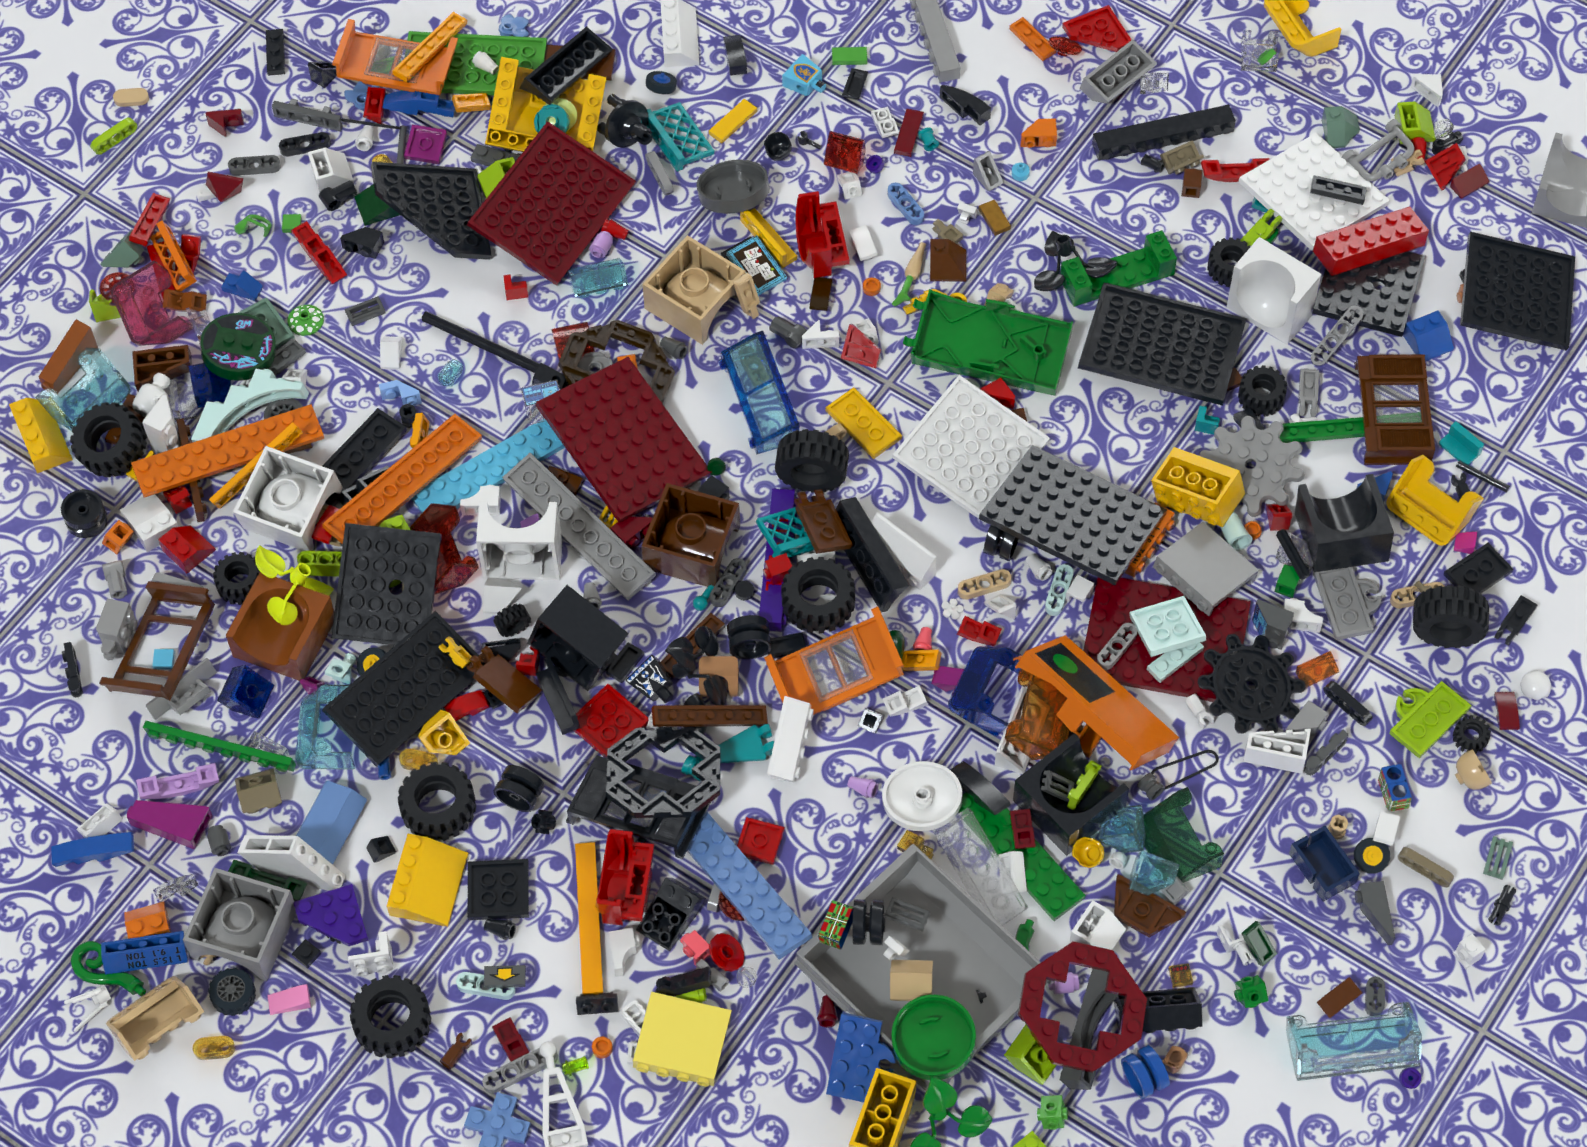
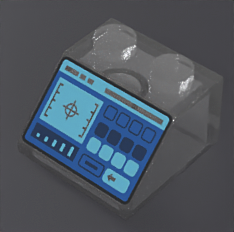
[520,379,560,425]

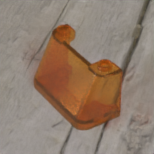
[1005,669,1069,760]

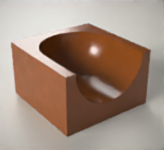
[226,572,334,681]

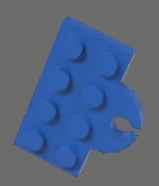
[826,1012,896,1102]

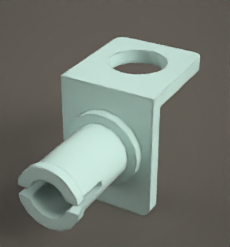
[325,653,356,684]

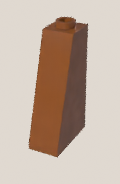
[38,319,98,395]

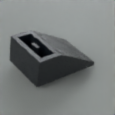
[636,878,706,951]

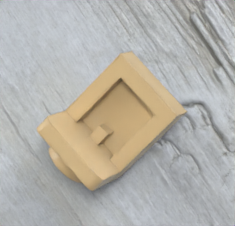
[984,283,1014,306]

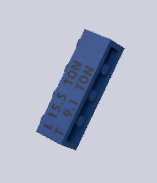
[101,931,188,975]

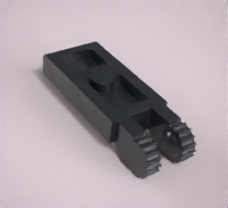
[1494,595,1538,646]
[62,642,83,698]
[655,966,712,997]

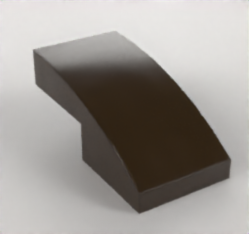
[809,277,833,311]

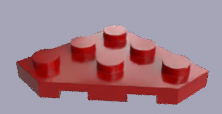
[1062,5,1132,52]

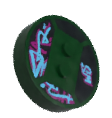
[200,313,276,381]

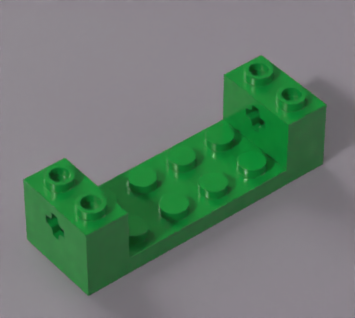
[1060,230,1177,307]

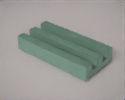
[1483,836,1513,880]

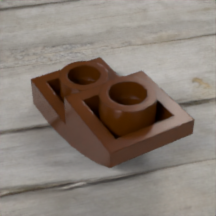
[1317,977,1363,1018]

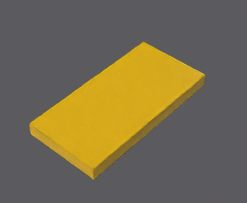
[825,387,902,459]

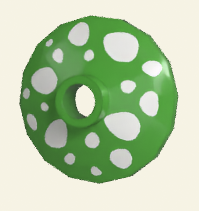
[288,304,324,336]

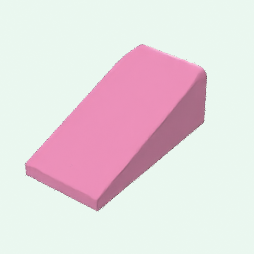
[268,984,311,1015]

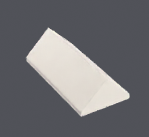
[995,686,1049,774]

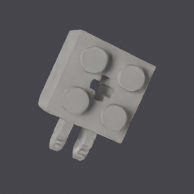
[96,598,137,660]

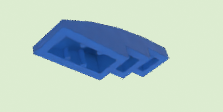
[51,832,134,867]

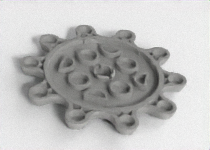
[1198,416,1305,517]

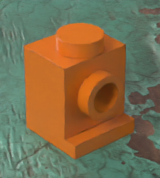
[102,520,134,554]

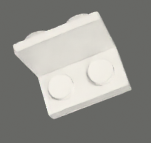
[348,931,394,977]

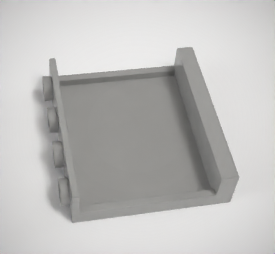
[1153,522,1259,616]

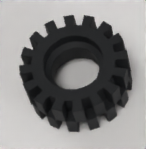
[493,604,531,637]
[1453,715,1491,754]

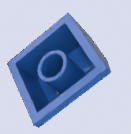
[1403,310,1454,362]

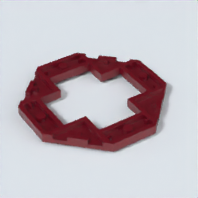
[1018,941,1147,1073]

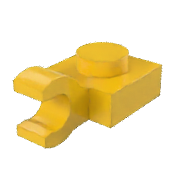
[439,637,472,668]

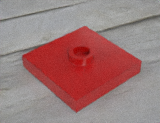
[737,817,785,865]

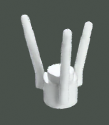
[64,984,111,1032]

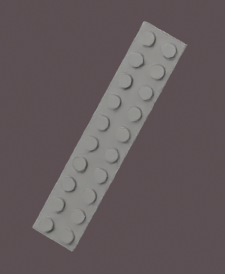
[502,453,656,601]

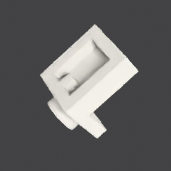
[837,171,862,199]
[853,318,879,344]

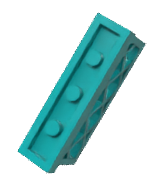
[647,102,715,171]
[756,507,814,558]

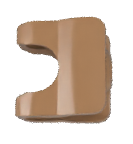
[699,656,739,697]

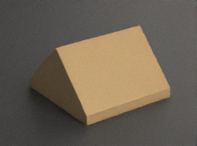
[890,960,933,1001]

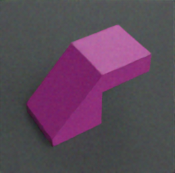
[931,666,979,696]

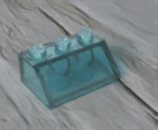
[568,258,628,298]

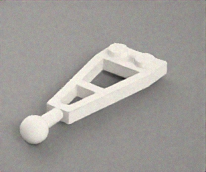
[540,1041,588,1147]

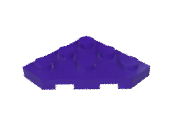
[293,884,369,946]

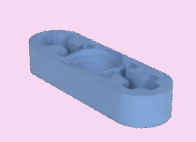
[887,182,924,225]

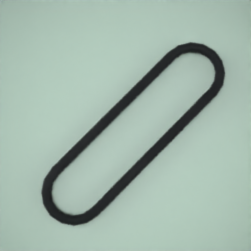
[341,119,401,130]

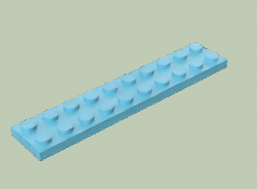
[412,418,565,524]

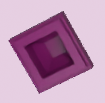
[300,676,325,695]

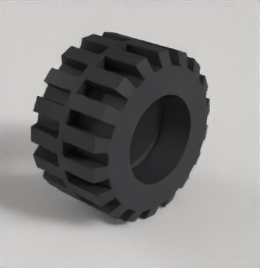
[1207,237,1251,287]
[1238,365,1287,417]
[213,552,260,605]

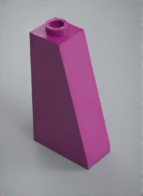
[127,800,212,849]

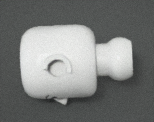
[132,373,170,418]

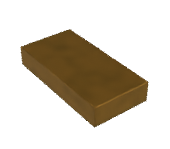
[978,199,1011,236]

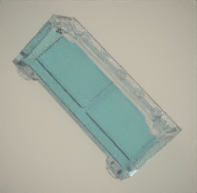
[1286,1002,1422,1081]

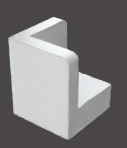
[1065,575,1094,602]

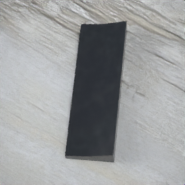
[519,26,613,105]
[836,497,909,613]

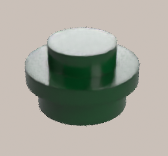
[707,458,726,476]

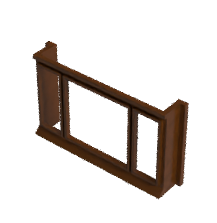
[99,581,215,701]

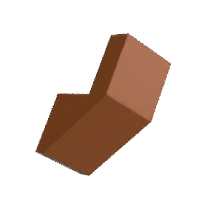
[163,289,207,313]

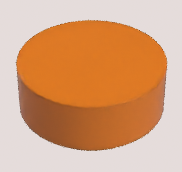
[863,277,881,296]
[592,1036,613,1059]

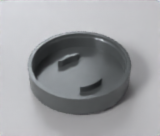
[696,160,770,214]

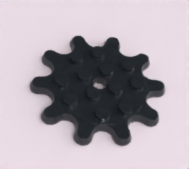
[1197,634,1306,734]

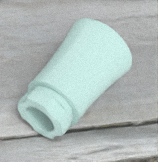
[1220,511,1253,551]

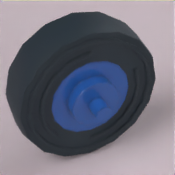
[645,71,677,94]

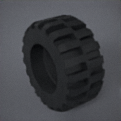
[70,402,147,477]
[775,429,849,493]
[781,557,855,634]
[1413,585,1489,648]
[398,762,476,841]
[350,975,431,1058]

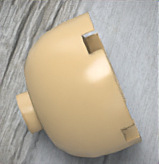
[1455,749,1492,790]

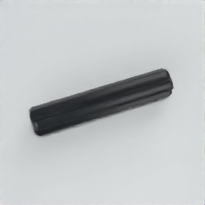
[1276,529,1310,580]

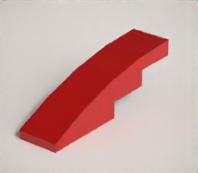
[291,221,347,284]

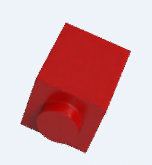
[763,553,792,585]

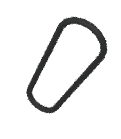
[1151,750,1219,789]

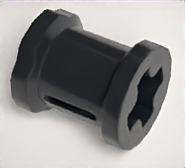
[399,404,416,428]

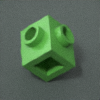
[1037,1095,1068,1130]

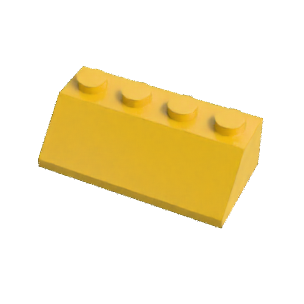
[9,397,73,474]

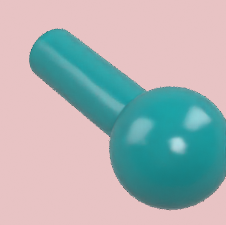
[693,585,714,611]

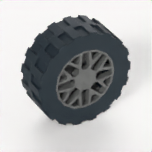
[208,968,256,1016]

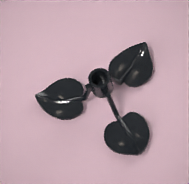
[1034,231,1117,291]
[665,626,727,705]

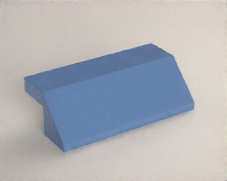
[296,780,367,864]

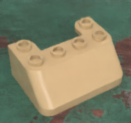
[106,976,204,1061]

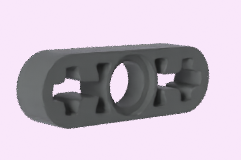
[228,155,281,176]
[710,558,747,607]

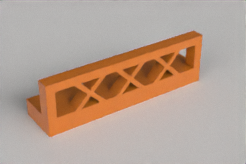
[151,220,197,292]

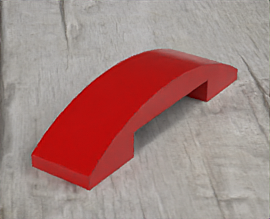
[1201,158,1270,182]

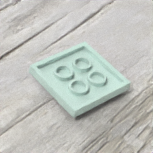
[1130,596,1206,657]

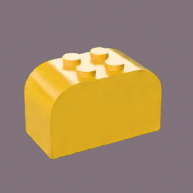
[849,1068,916,1147]

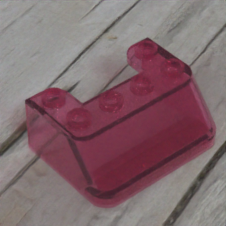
[111,260,193,346]

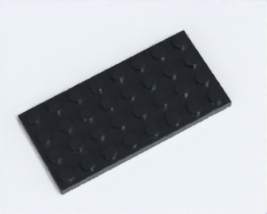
[322,611,486,767]

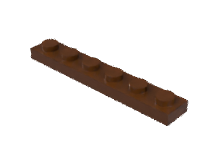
[176,418,207,523]
[651,705,768,727]

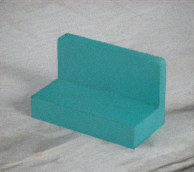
[1439,421,1484,465]

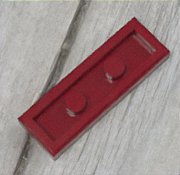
[894,109,924,157]

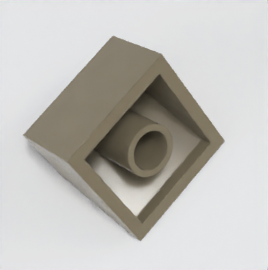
[235,768,282,814]

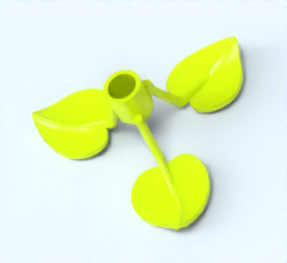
[255,545,334,625]

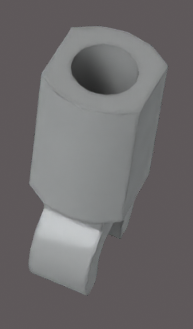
[696,959,729,992]

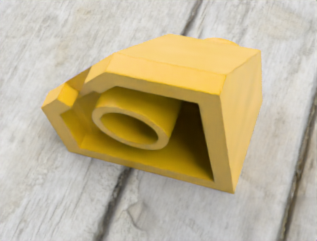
[418,710,470,755]

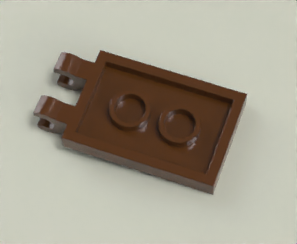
[794,489,852,554]
[466,646,542,714]

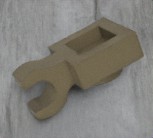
[932,219,963,244]

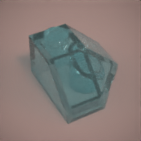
[1098,805,1146,853]
[1129,851,1180,896]

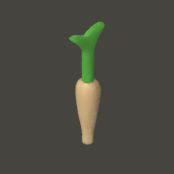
[892,242,926,306]

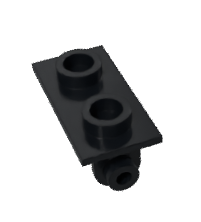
[576,992,618,1015]

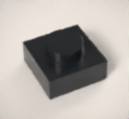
[292,939,321,969]

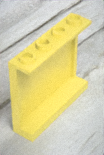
[633,992,732,1087]

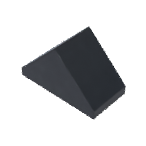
[308,61,337,88]

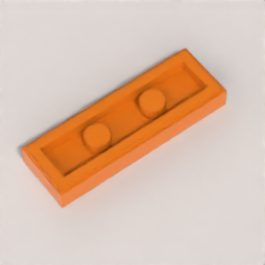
[1009,17,1056,61]

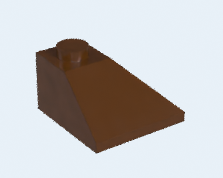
[930,239,967,282]

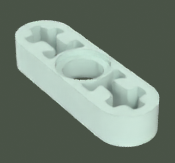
[1045,564,1073,616]
[456,972,515,1000]

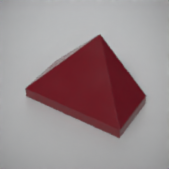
[206,172,244,202]

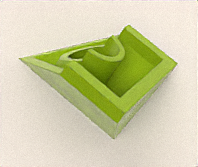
[89,289,124,323]

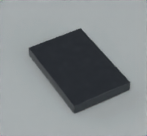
[1443,542,1514,593]

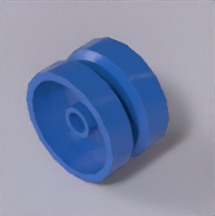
[1121,1045,1170,1100]

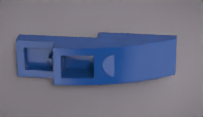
[382,91,455,118]

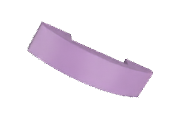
[136,763,219,799]

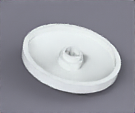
[882,761,962,831]

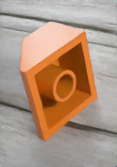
[124,901,172,939]

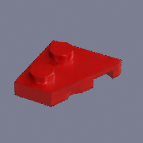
[1425,143,1466,191]

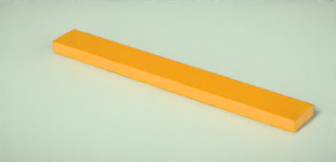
[575,842,603,995]

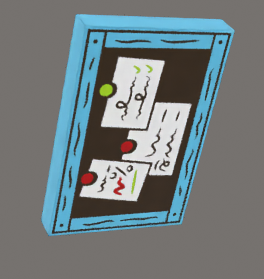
[726,235,787,296]

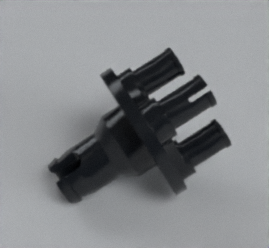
[597,94,653,148]

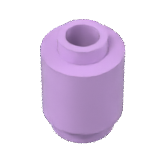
[589,231,613,258]
[1048,972,1079,994]

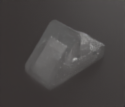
[1140,73,1169,94]

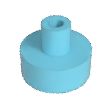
[1011,163,1030,181]

